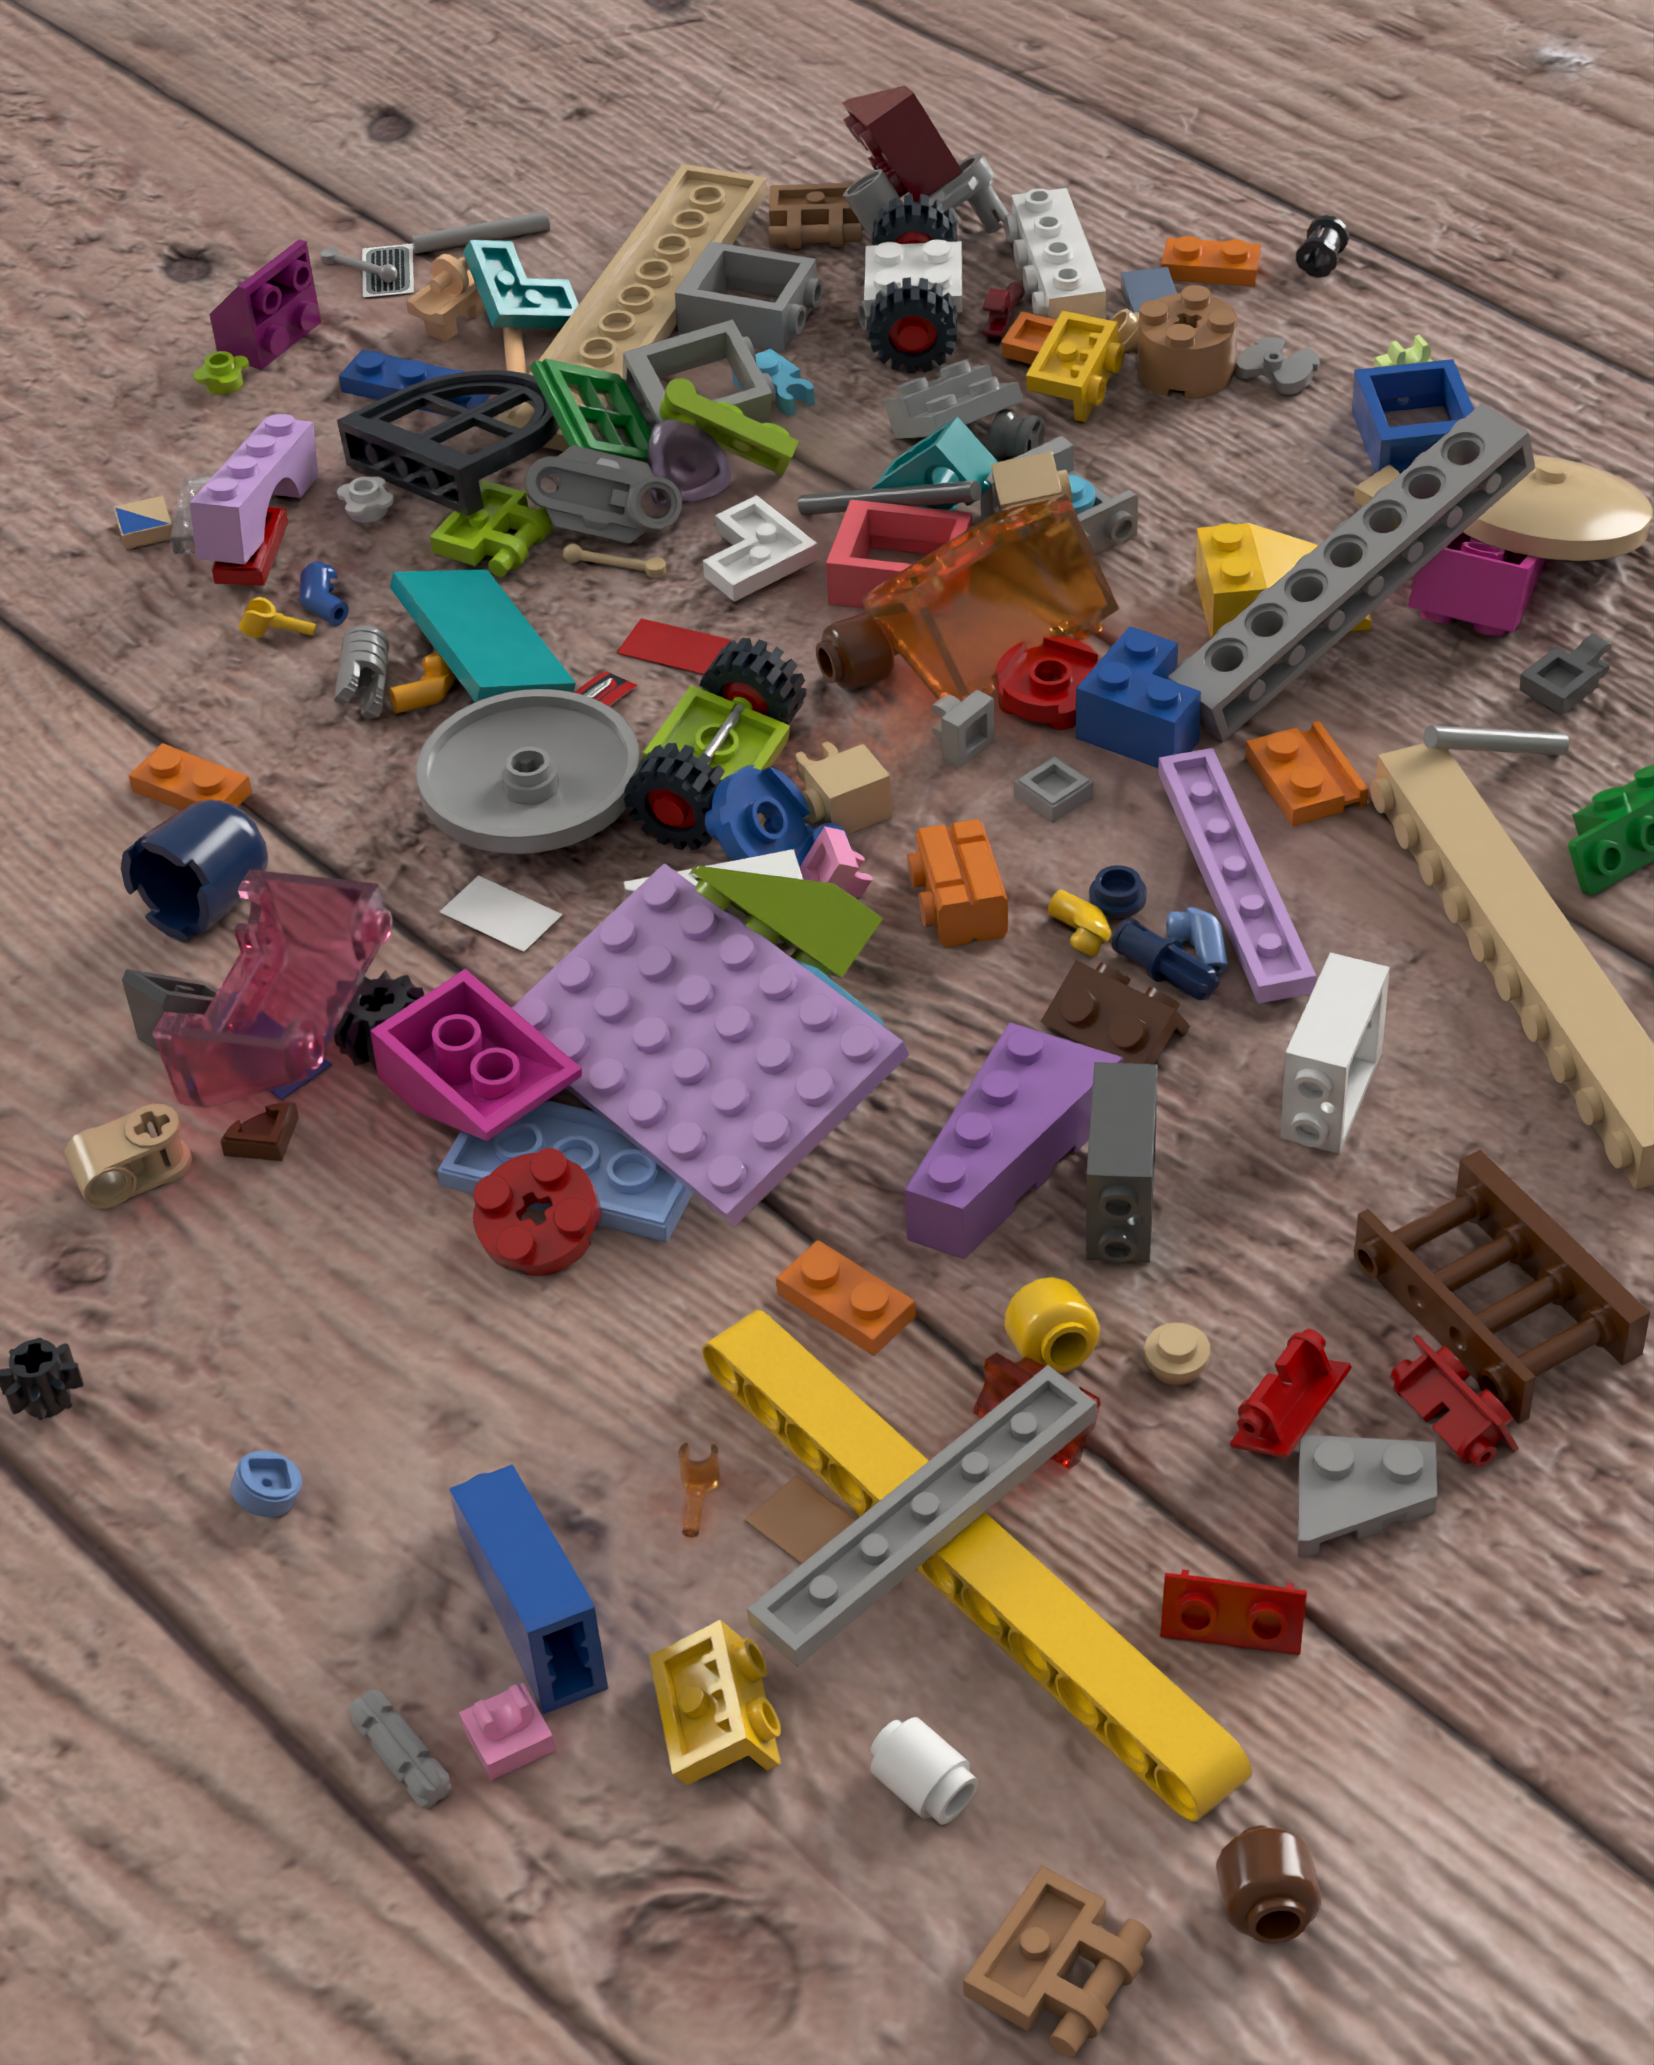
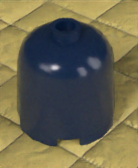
[120,799,269,941]

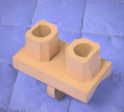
[406,254,486,341]

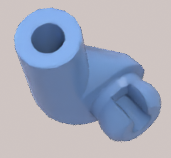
[1166,907,1229,975]

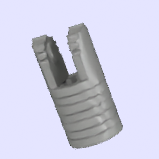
[334,625,389,720]

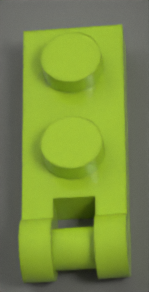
[659,378,799,476]

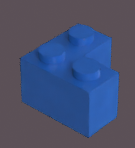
[1076,626,1201,769]

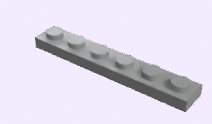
[747,1365,1097,1667]

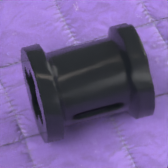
[1296,215,1349,278]

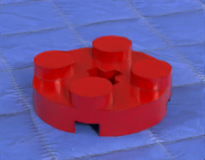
[996,636,1098,730]
[473,1148,601,1276]

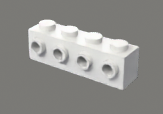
[1004,188,1106,320]

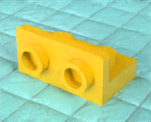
[1026,310,1124,422]
[649,1620,781,1786]

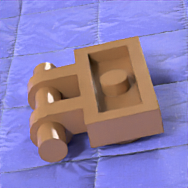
[769,182,862,249]
[963,1865,1152,2057]

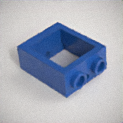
[1352,359,1474,474]

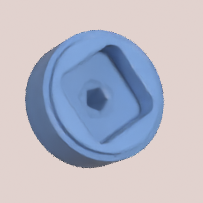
[231,1451,302,1517]

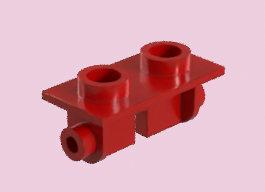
[1230,1329,1352,1458]
[1390,1334,1519,1468]
[1160,1569,1307,1655]

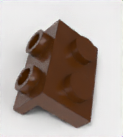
[1040,960,1190,1064]

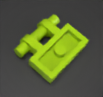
[430,480,552,577]

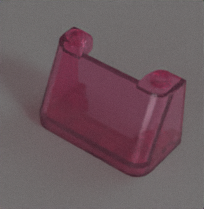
[152,869,392,1109]

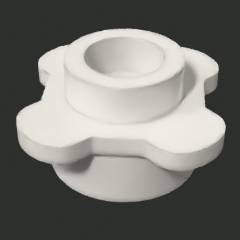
[337,477,394,523]

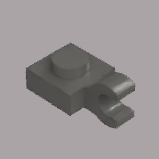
[1519,634,1612,715]

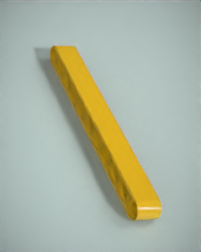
[702,1309,1252,1822]

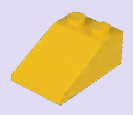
[1195,523,1372,639]

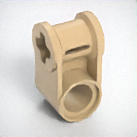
[64,1104,192,1209]

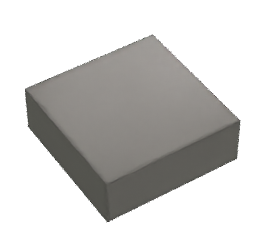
[1014,756,1093,823]

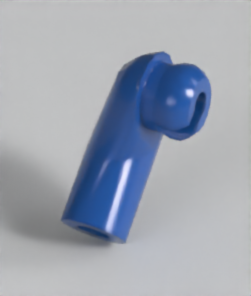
[300,561,349,626]

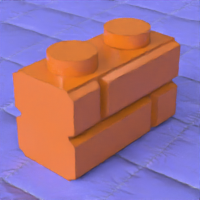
[907,819,1008,948]

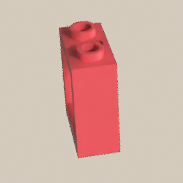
[826,500,981,618]

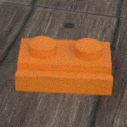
[1245,721,1368,827]

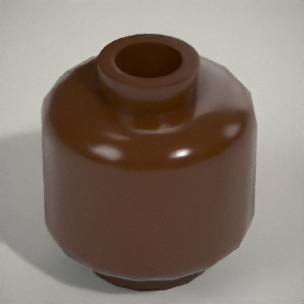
[816,612,900,691]
[1216,1825,1321,1944]

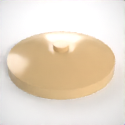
[1463,455,1653,561]

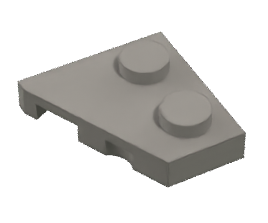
[1297,1435,1437,1557]

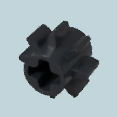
[0,1338,84,1420]

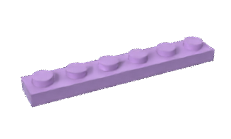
[1158,748,1316,1004]

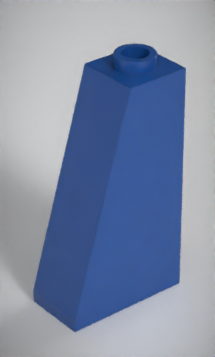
[449,1464,608,1715]

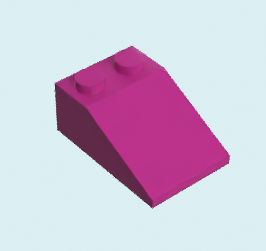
[1408,532,1546,636]
[370,969,582,1141]

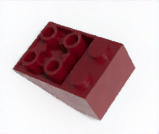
[842,86,963,202]

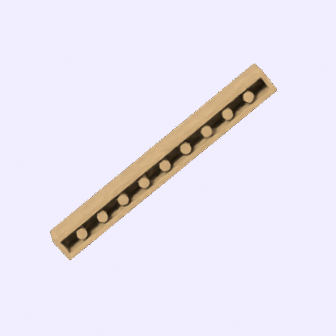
[1370,743,1654,1190]

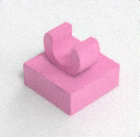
[799,826,873,897]
[459,1683,556,1781]

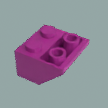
[209,239,321,370]

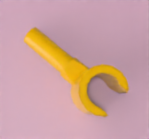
[238,597,317,638]

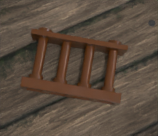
[1354,1150,1650,1424]

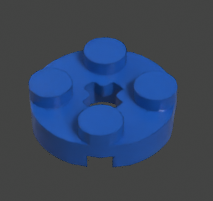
[705,765,813,867]

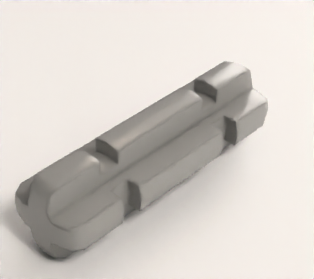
[349,1689,451,1808]

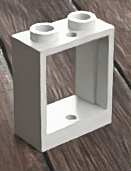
[1280,952,1390,1154]

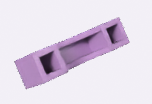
[189,414,318,564]

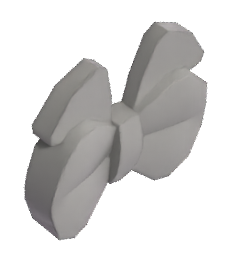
[1235,337,1320,395]

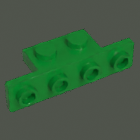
[1568,765,1654,895]

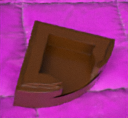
[220,1102,299,1161]

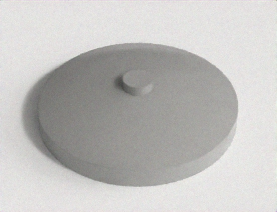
[416,689,641,854]

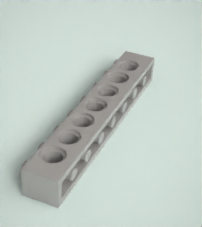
[1168,403,1536,742]

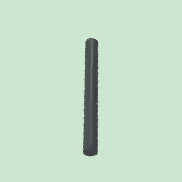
[798,480,981,515]

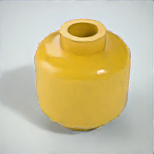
[1004,1277,1100,1374]

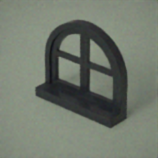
[337,370,560,516]

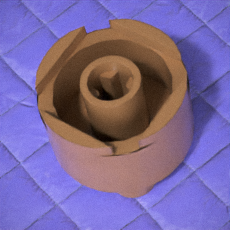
[1138,285,1238,399]

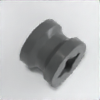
[988,408,1045,460]

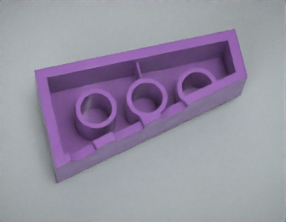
[905,1022,1123,1259]

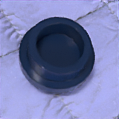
[1089,865,1147,918]

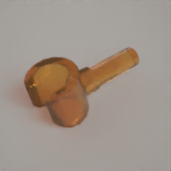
[678,1442,720,1538]

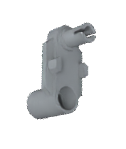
[843,153,1010,240]
[525,445,682,544]

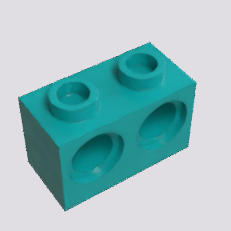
[871,416,998,511]

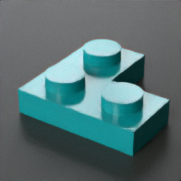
[463,240,579,328]

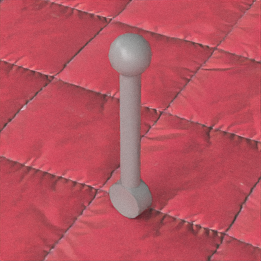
[320,247,397,283]

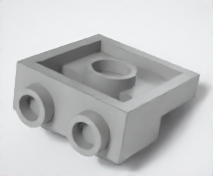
[883,360,1024,439]

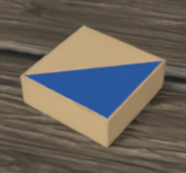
[114,496,175,550]

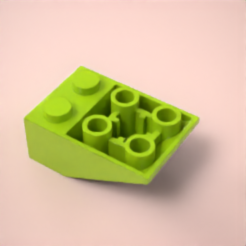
[688,866,883,978]

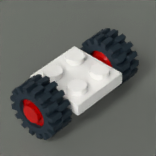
[864,194,962,374]

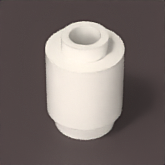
[870,1717,979,1825]

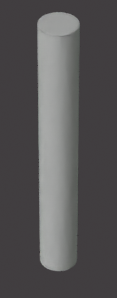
[411,211,550,254]
[1423,725,1569,756]

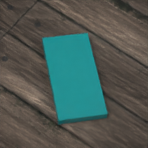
[390,569,576,702]

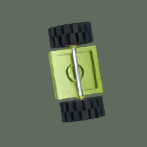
[624,638,807,851]

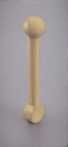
[563,544,666,578]

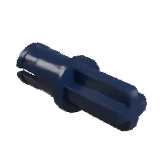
[1111,918,1220,1000]

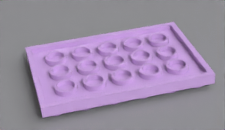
[511,863,910,1227]

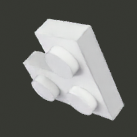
[703,495,818,602]

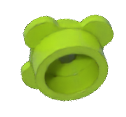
[193,351,249,395]

